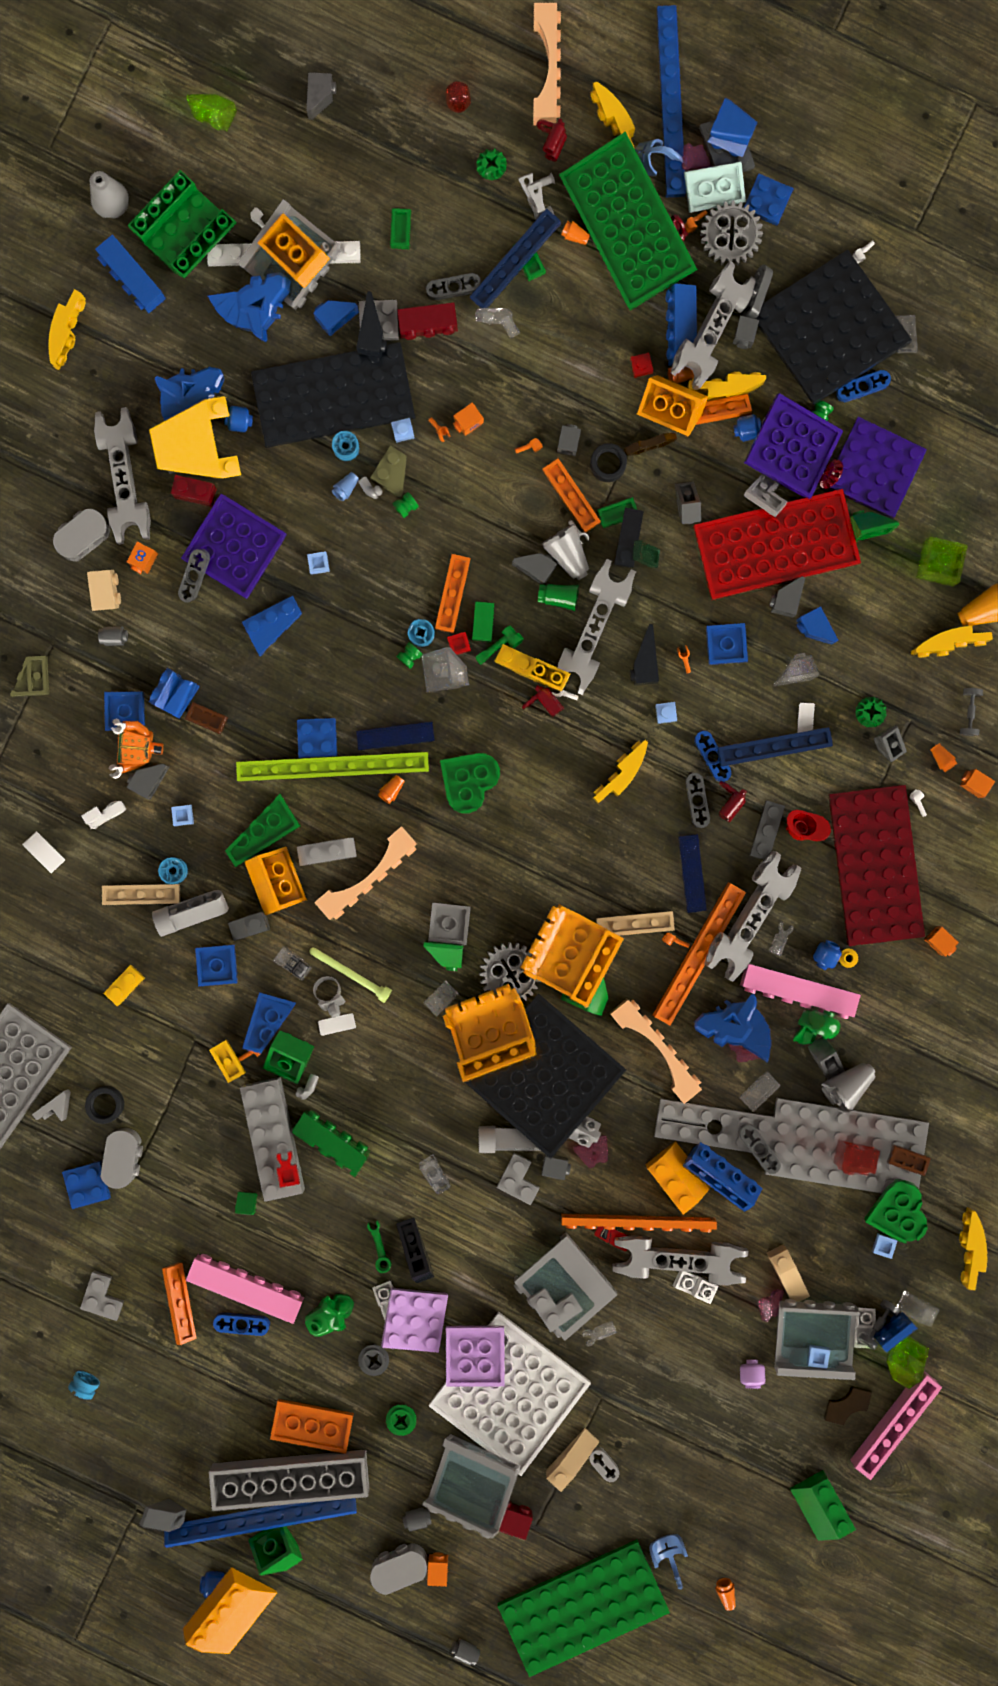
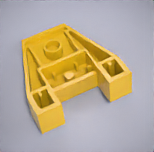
[149,396,241,478]

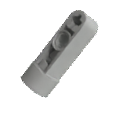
[152,890,229,937]
[478,1126,541,1153]

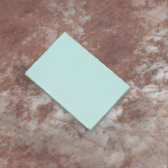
[684,162,746,213]

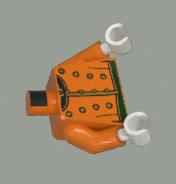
[109,719,163,778]

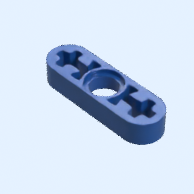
[836,370,891,402]
[694,731,731,782]
[213,1312,270,1336]

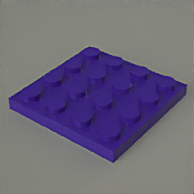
[744,393,843,499]
[828,417,927,519]
[181,494,287,599]

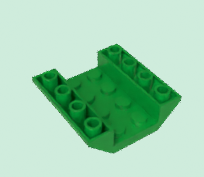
[128,170,237,279]

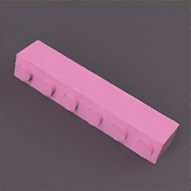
[740,964,861,1019]
[186,1254,304,1324]
[850,1369,942,1480]

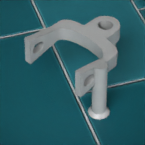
[518,172,555,220]

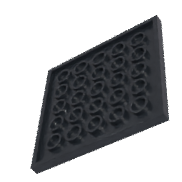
[756,250,912,405]
[465,994,627,1159]

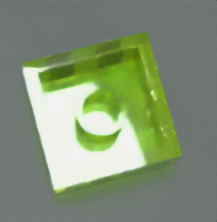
[916,537,968,586]

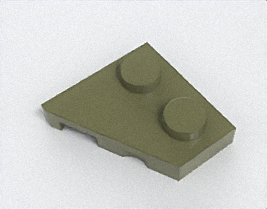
[370,446,407,499]
[10,656,49,697]

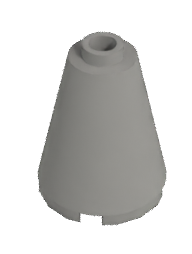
[90,171,129,219]
[541,524,589,580]
[822,1063,875,1114]

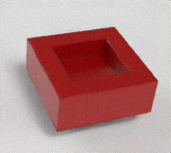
[630,353,653,378]
[447,632,471,656]

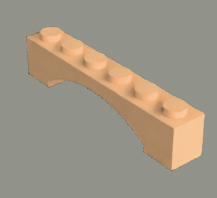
[533,3,561,125]
[314,826,417,920]
[609,998,702,1104]

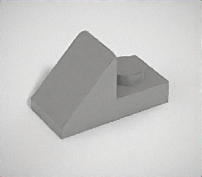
[32,1089,71,1121]

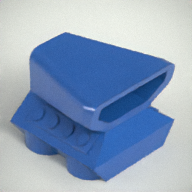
[708,98,758,157]
[149,668,200,719]

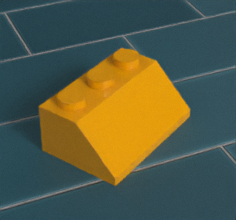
[637,375,708,436]
[245,847,307,916]
[645,1141,711,1214]

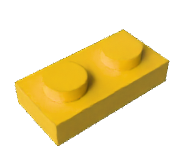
[103,965,145,1006]
[209,1040,246,1083]

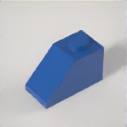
[313,301,359,336]
[797,606,838,645]

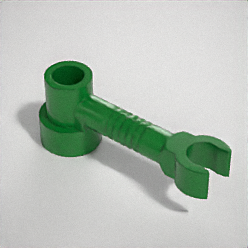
[475,625,524,665]
[367,1220,392,1273]

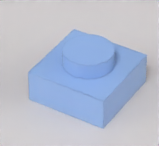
[391,418,414,443]
[307,551,330,575]
[655,702,677,724]
[171,805,194,826]
[872,1233,897,1259]
[807,1345,830,1369]

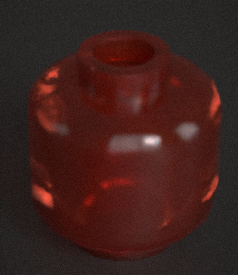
[445,81,471,113]

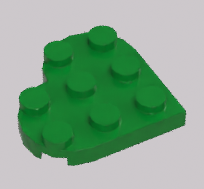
[440,753,500,814]
[864,1178,928,1243]

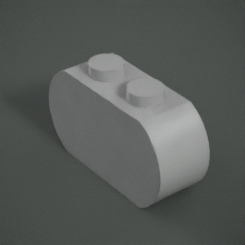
[53,509,110,561]
[297,838,357,866]
[100,1128,143,1189]
[370,1543,428,1595]

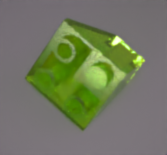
[186,94,237,132]
[887,1336,929,1389]

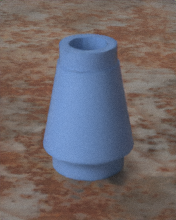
[332,472,359,501]

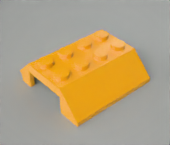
[521,904,624,1008]
[443,984,536,1082]

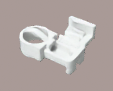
[82,801,126,829]

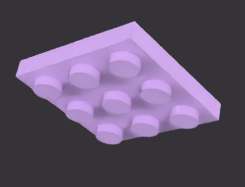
[381,1288,448,1352]
[446,1326,505,1387]

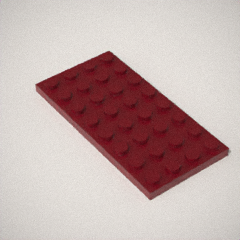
[828,785,925,946]

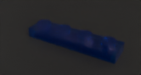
[356,722,435,751]
[678,835,707,913]

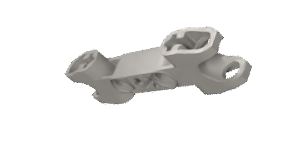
[671,261,756,391]
[94,407,151,544]
[557,559,636,695]
[704,851,801,982]
[612,1235,748,1286]

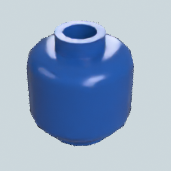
[224,406,253,433]
[734,414,762,442]
[813,940,842,970]
[200,1571,225,1599]

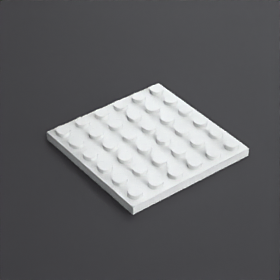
[429,1311,591,1476]

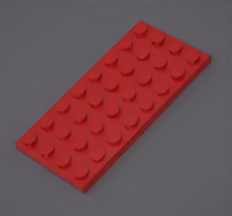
[693,489,861,600]

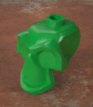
[793,1010,841,1044]
[304,1294,354,1337]

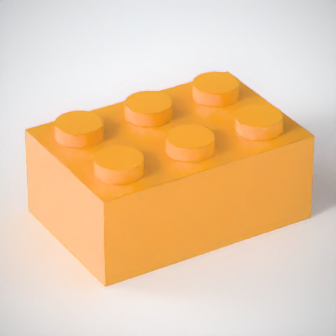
[258,213,330,288]

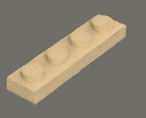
[102,884,180,905]
[596,911,675,936]

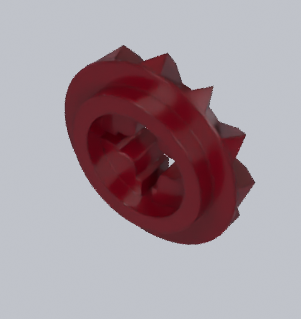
[819,459,843,489]

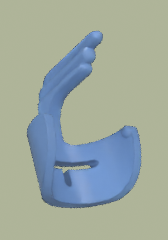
[635,139,685,176]
[649,1534,688,1589]

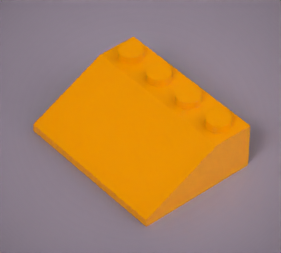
[183,1567,277,1654]

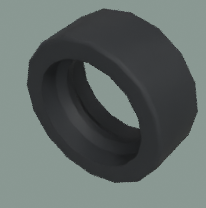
[590,443,627,482]
[85,1086,124,1124]

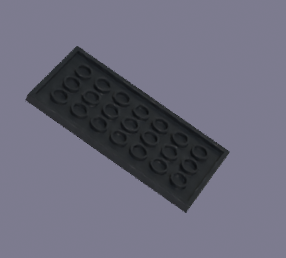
[251,342,416,448]

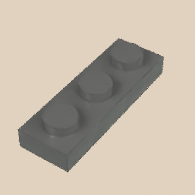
[749,801,785,860]

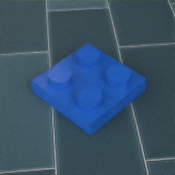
[744,174,794,226]
[706,623,748,665]
[104,691,145,731]
[297,718,337,758]
[195,945,238,986]
[62,1161,111,1209]
[874,1312,917,1353]

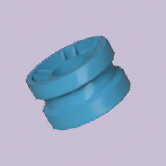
[332,431,360,461]
[408,619,435,647]
[158,857,188,884]
[68,1371,100,1400]

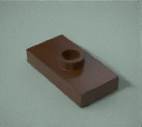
[185,702,228,735]
[887,1144,931,1176]

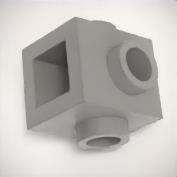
[569,1117,601,1148]

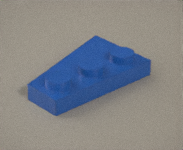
[242,596,302,657]
[242,992,296,1054]

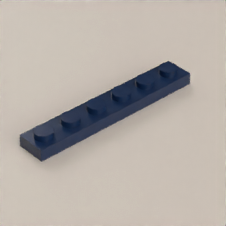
[470,208,561,311]
[717,727,833,767]

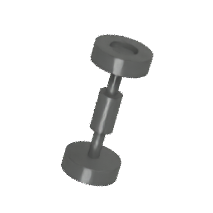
[959,688,983,736]
[858,1299,900,1350]

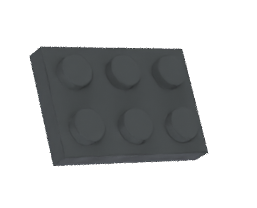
[699,119,755,172]

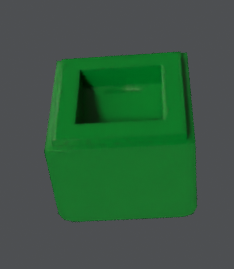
[235,1191,257,1215]

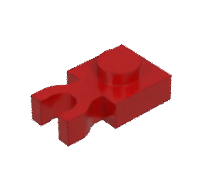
[276,1151,300,1188]

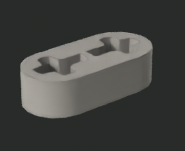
[589,1447,619,1482]

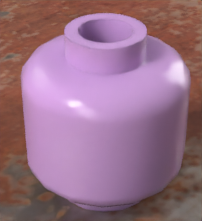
[740,1360,765,1388]

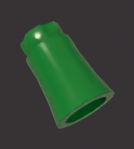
[538,584,579,611]

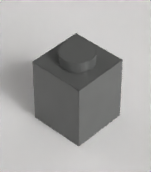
[733,316,759,349]
[557,424,581,457]
[541,1155,571,1180]

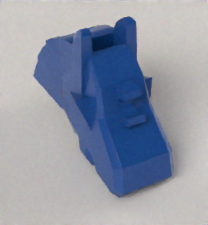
[208,272,291,342]
[155,367,225,421]
[694,994,771,1063]

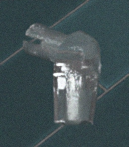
[475,308,520,339]

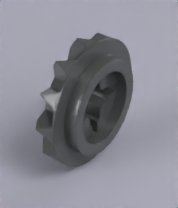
[358,1344,389,1376]

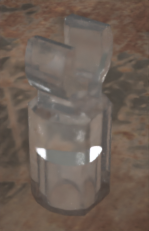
[769,921,793,956]
[582,1321,617,1346]

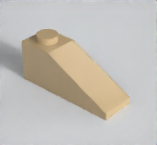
[767,1244,810,1302]
[546,1428,599,1492]

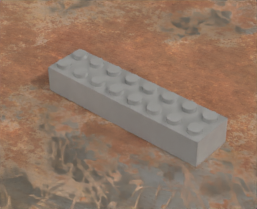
[209,1450,369,1511]

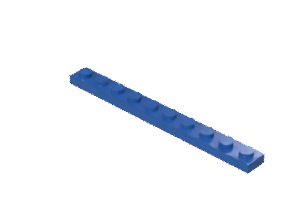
[657,5,686,198]
[164,1498,357,1548]

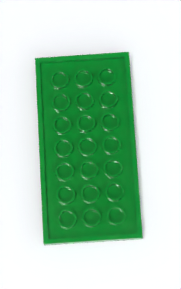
[559,132,697,311]
[497,1540,670,1677]

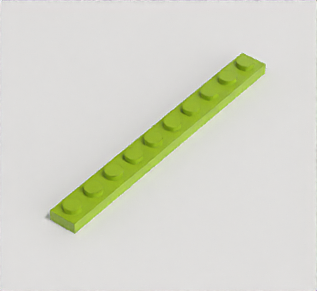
[236,752,429,782]

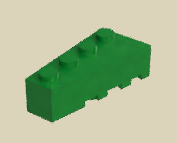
[292,1110,370,1178]

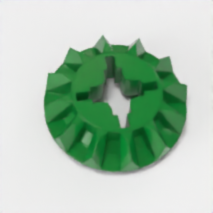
[476,148,507,180]
[856,697,887,727]
[386,1404,417,1436]

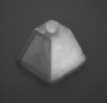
[422,647,469,692]
[774,653,819,687]

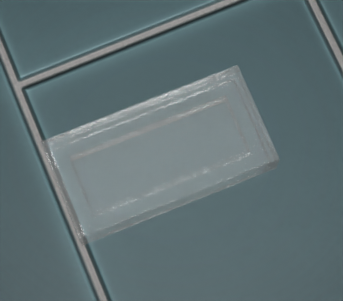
[739,1071,781,1112]

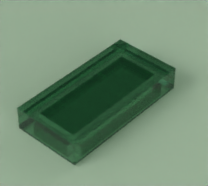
[633,540,660,568]

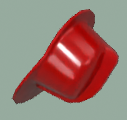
[786,810,831,841]

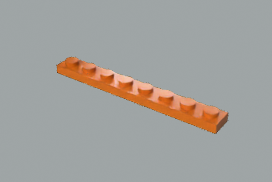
[652,882,746,1026]
[561,1214,717,1232]

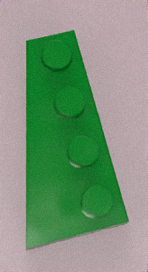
[225,794,301,867]

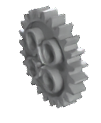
[700,200,763,266]
[479,942,541,1001]

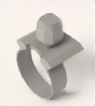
[313,976,346,1018]

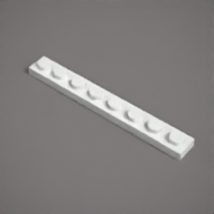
[207,241,361,266]

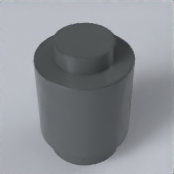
[98,626,128,646]
[402,1507,432,1532]
[450,1638,480,1666]

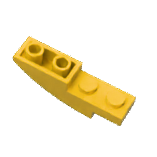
[590,82,635,149]
[49,289,86,370]
[687,372,766,402]
[911,626,993,658]
[495,644,570,691]
[593,740,648,803]
[959,1207,987,1290]

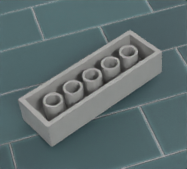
[240,1077,305,1202]

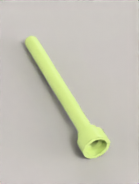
[309,947,392,1003]

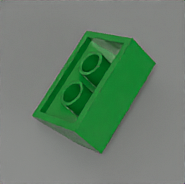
[790,1470,856,1541]

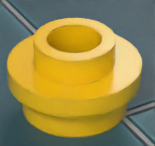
[839,948,858,968]

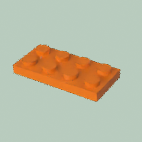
[270,1399,354,1454]

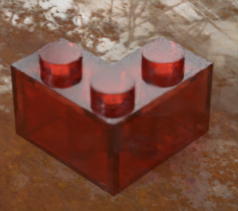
[833,1140,880,1176]

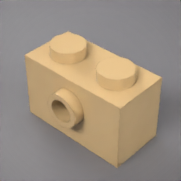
[87,570,121,611]

